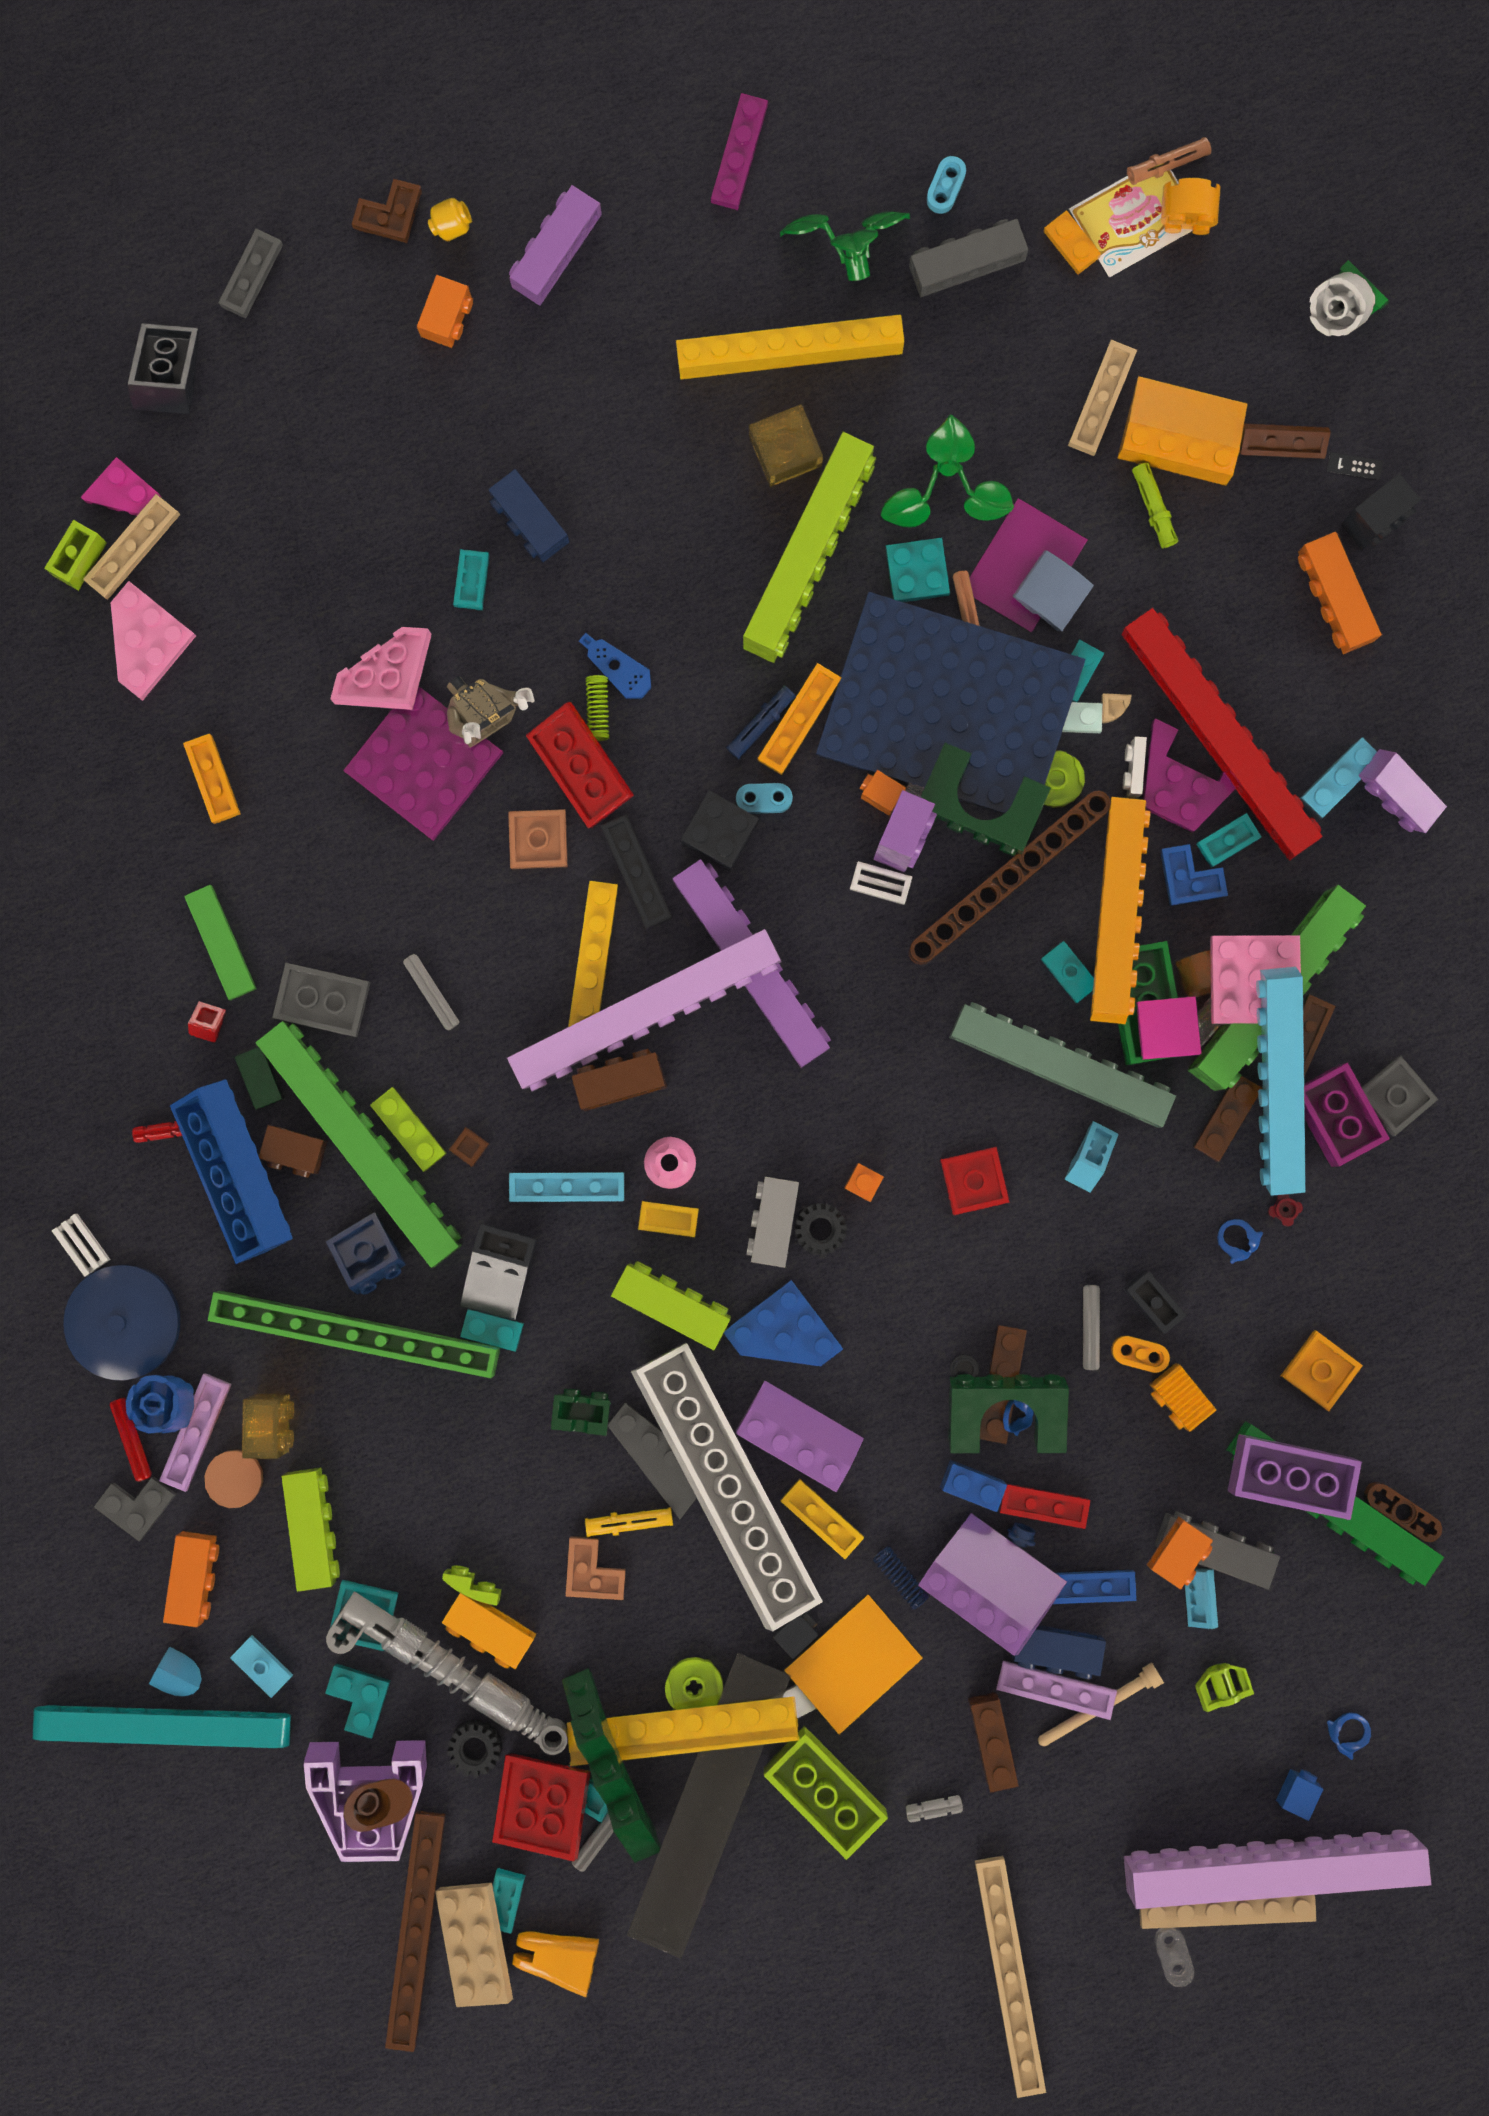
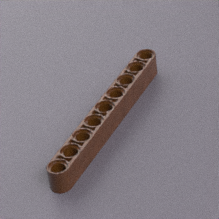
[908,791,1111,965]

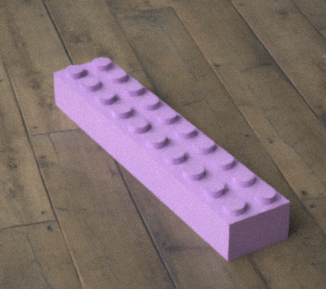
[1124,1830,1431,1909]

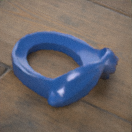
[1217,1219,1263,1264]
[1003,1400,1034,1436]
[1327,1712,1371,1760]

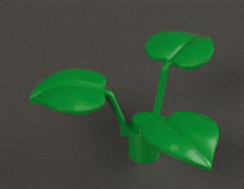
[780,211,910,281]
[881,415,1014,527]

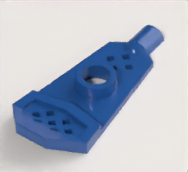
[579,633,651,699]

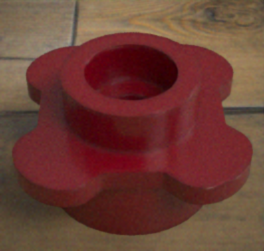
[1268,1194,1303,1227]

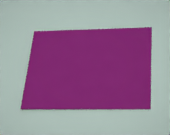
[970,498,1088,632]

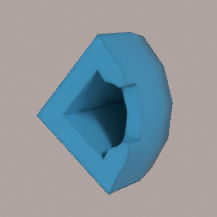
[149,1647,201,1696]

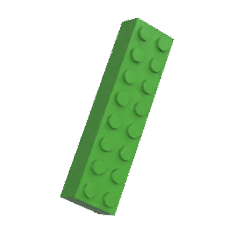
[1188,885,1366,1091]

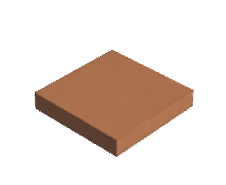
[509,809,568,869]

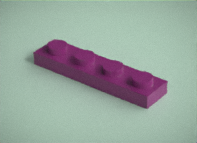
[711,93,768,210]

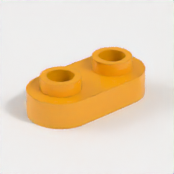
[1111,1335,1170,1373]

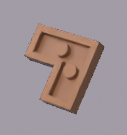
[566,1537,626,1600]

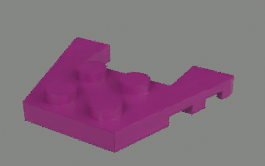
[1142,718,1235,832]

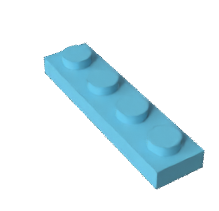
[509,1173,624,1202]

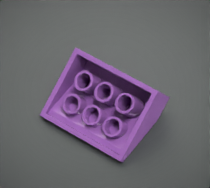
[918,1513,1067,1656]

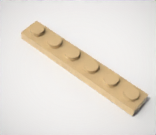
[1139,1895,1316,1929]

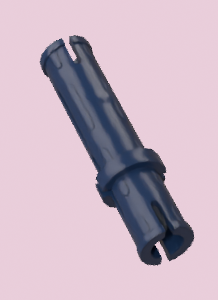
[726,685,796,760]

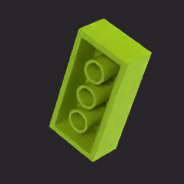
[611,1261,731,1350]
[764,1726,888,1860]

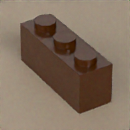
[968,1692,1019,1793]

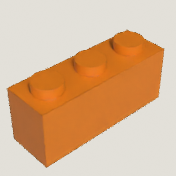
[163,1531,219,1627]

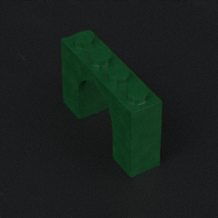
[920,743,1051,856]
[948,1374,1069,1453]

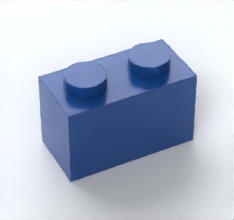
[940,1460,1007,1512]

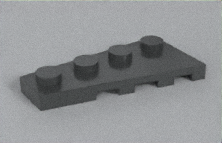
[608,1402,697,1519]

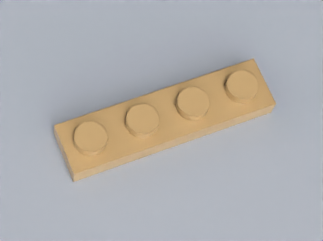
[1068,340,1137,456]
[83,494,180,600]

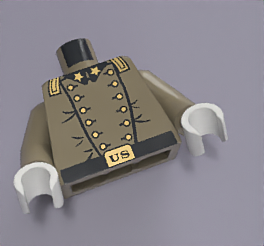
[447,676,535,748]

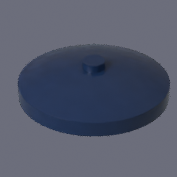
[63,1265,180,1380]

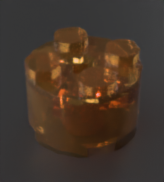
[1175,950,1211,997]

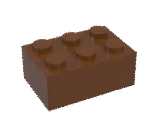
[572,1049,667,1111]

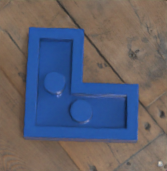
[1160,844,1228,906]

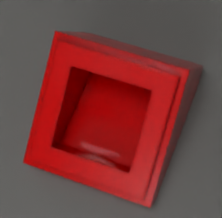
[188,1001,226,1042]

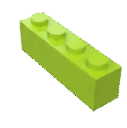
[282,1468,340,1592]

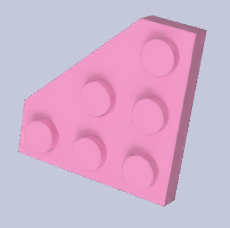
[111,581,196,701]
[331,627,432,710]

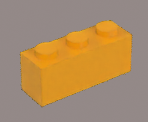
[442,1593,536,1669]

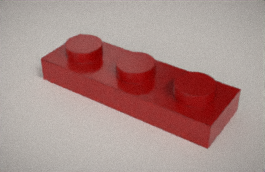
[999,1483,1090,1529]

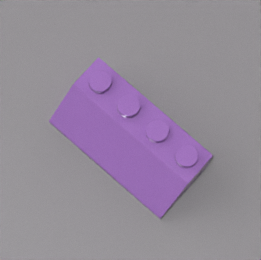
[736,1380,864,1492]

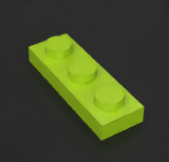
[370,1087,447,1172]

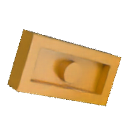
[1044,210,1101,275]

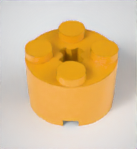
[1161,178,1220,235]

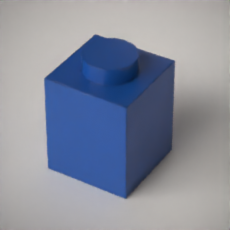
[1276,1769,1323,1821]

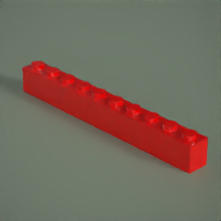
[1122,608,1323,861]

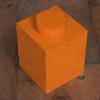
[860,770,906,816]
[844,1163,884,1202]

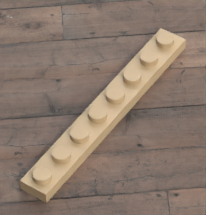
[975,1856,1046,2098]

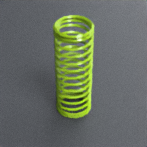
[585,675,609,741]

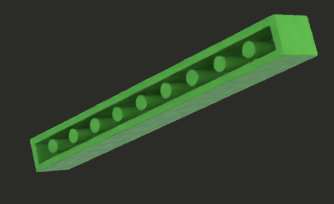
[255,1021,462,1268]
[207,1291,500,1378]

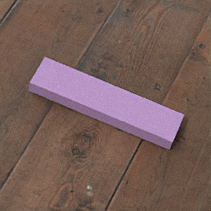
[159,1373,231,1492]
[996,1660,1117,1720]

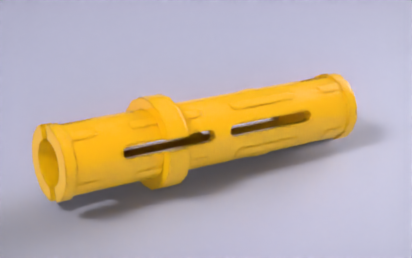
[585,1507,673,1537]

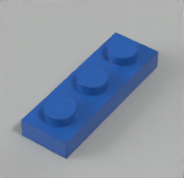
[1053,1570,1136,1604]

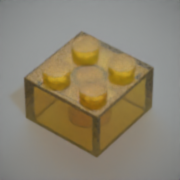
[749,404,823,487]
[242,1394,294,1459]

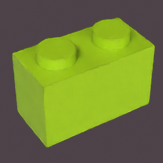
[44,520,107,591]

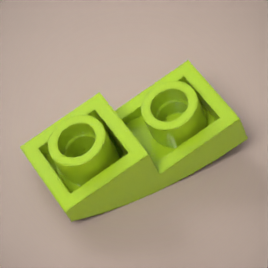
[442,1566,502,1606]

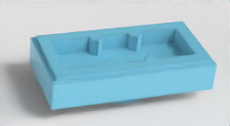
[1185,1567,1218,1629]
[230,1635,293,1698]

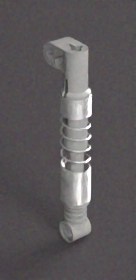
[326,1591,568,1755]

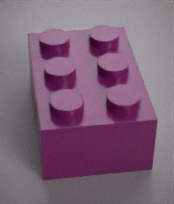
[1304,1063,1390,1167]

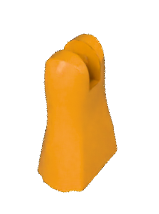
[512,1931,599,1997]

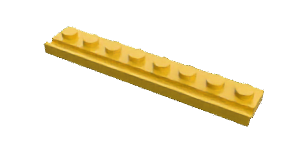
[567,1697,800,1766]

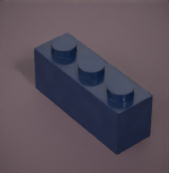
[488,469,569,562]
[1011,1625,1106,1679]

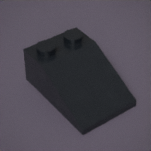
[127,323,199,414]

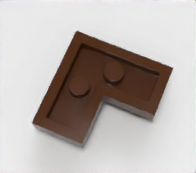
[351,179,422,243]

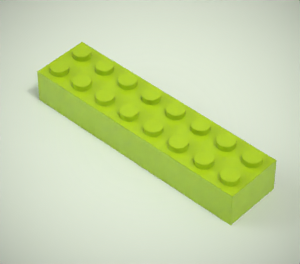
[743,432,876,663]

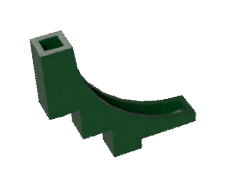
[562,1669,662,1863]

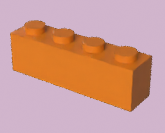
[1298,532,1382,654]

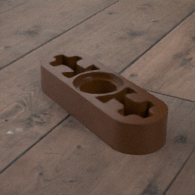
[1364,1482,1442,1542]

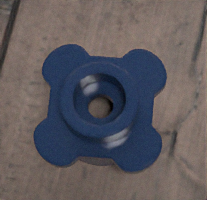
[1007,1522,1036,1547]

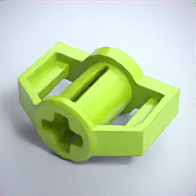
[1195,1663,1254,1712]

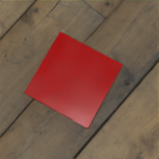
[940,1147,1009,1215]

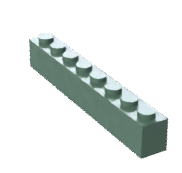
[949,1002,1176,1128]

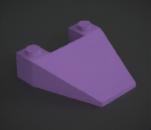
[304,1740,427,1862]

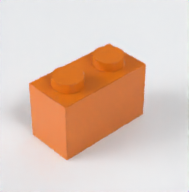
[417,275,473,348]
[1147,1516,1213,1589]

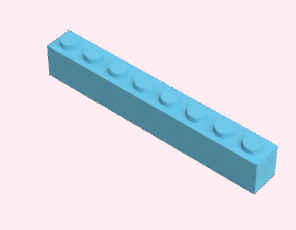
[1256,967,1305,1196]

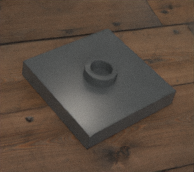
[1362,1056,1438,1136]

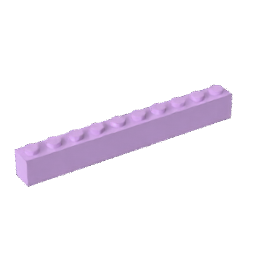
[507,929,782,1091]

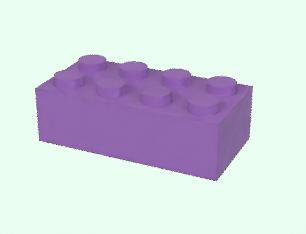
[873,790,937,873]
[1228,1434,1362,1520]

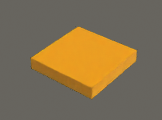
[1281,1330,1363,1411]

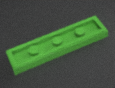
[184,885,257,1000]

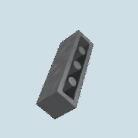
[909,219,1028,298]
[1155,1511,1280,1590]

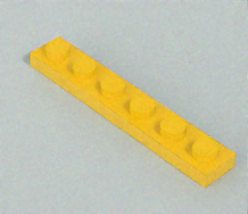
[568,881,618,1027]

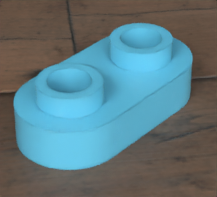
[927,156,966,214]
[736,783,793,814]

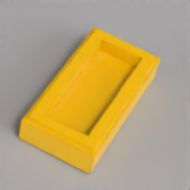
[638,1201,699,1237]

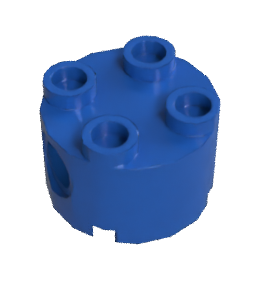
[126,1375,195,1433]

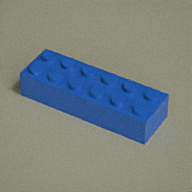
[170,1080,293,1264]

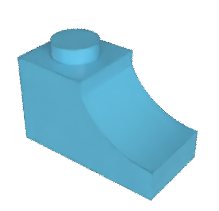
[1065,1121,1118,1192]

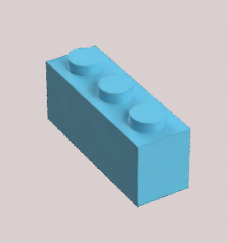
[1300,738,1377,821]

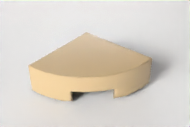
[1101,694,1131,723]

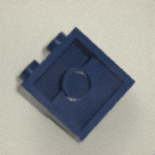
[326,1212,406,1294]

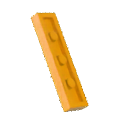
[758,663,841,775]

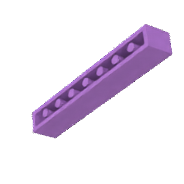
[673,859,831,1068]

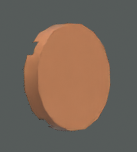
[204,1450,263,1508]

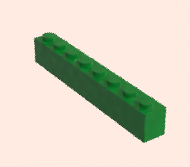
[1226,1421,1444,1586]

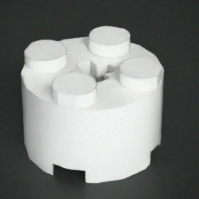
[1310,272,1375,336]

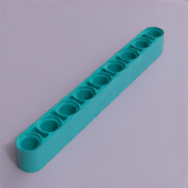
[33,1705,291,1748]

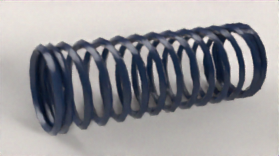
[873,1546,929,1610]

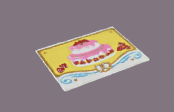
[1069,163,1193,277]

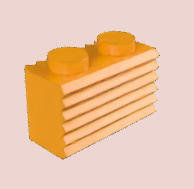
[1150,1363,1216,1432]

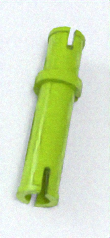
[1132,463,1179,548]

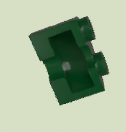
[551,1388,610,1436]

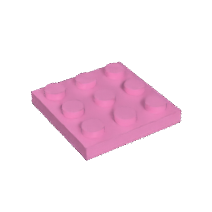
[1210,935,1301,1024]

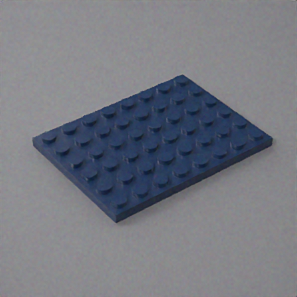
[816,592,1086,814]

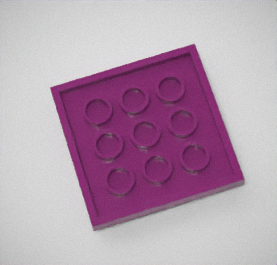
[343,686,503,841]

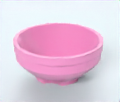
[644,1137,696,1189]

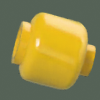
[428,198,472,241]

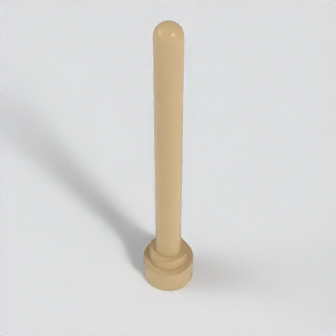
[1038,1662,1164,1746]

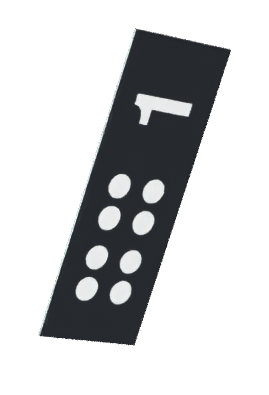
[1327,452,1383,480]

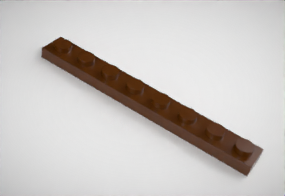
[385,1811,446,2052]

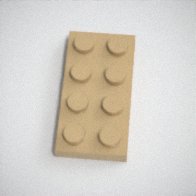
[435,1883,513,2007]

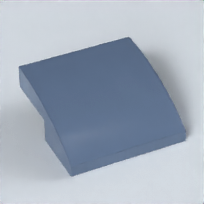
[1013,550,1094,631]

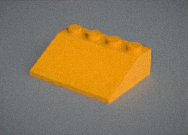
[1117,376,1247,486]

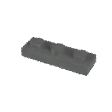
[218,229,283,319]

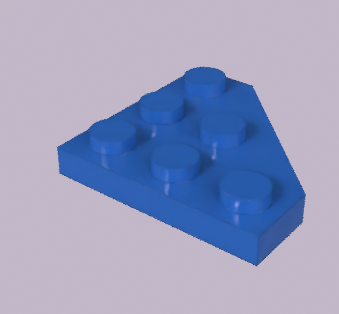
[724,1280,843,1366]

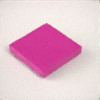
[1136,997,1201,1060]

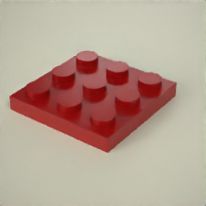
[492,1753,591,1861]

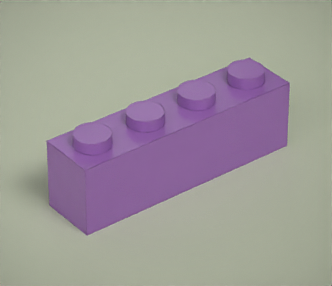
[509,185,602,305]

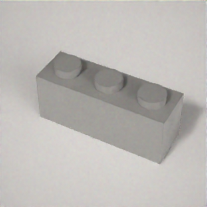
[746,1177,799,1268]

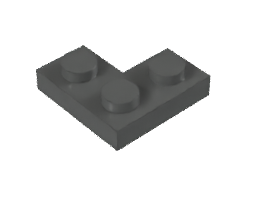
[94,1477,177,1542]

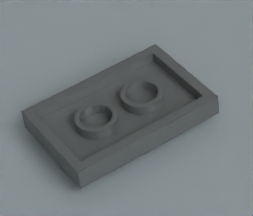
[272,963,370,1037]

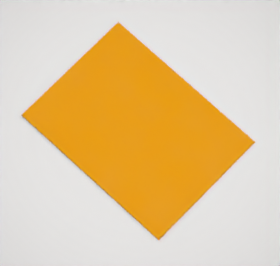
[784,1595,923,1734]

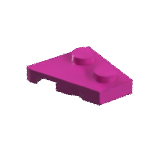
[81,457,161,516]

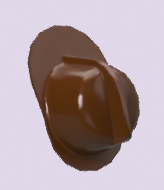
[343,1779,413,1832]

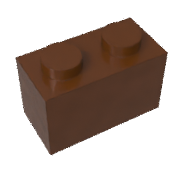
[259,1125,328,1178]

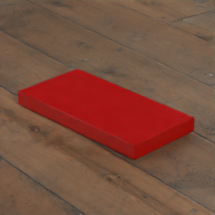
[526,702,634,829]

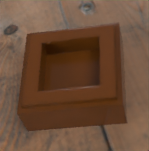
[449,1127,489,1167]

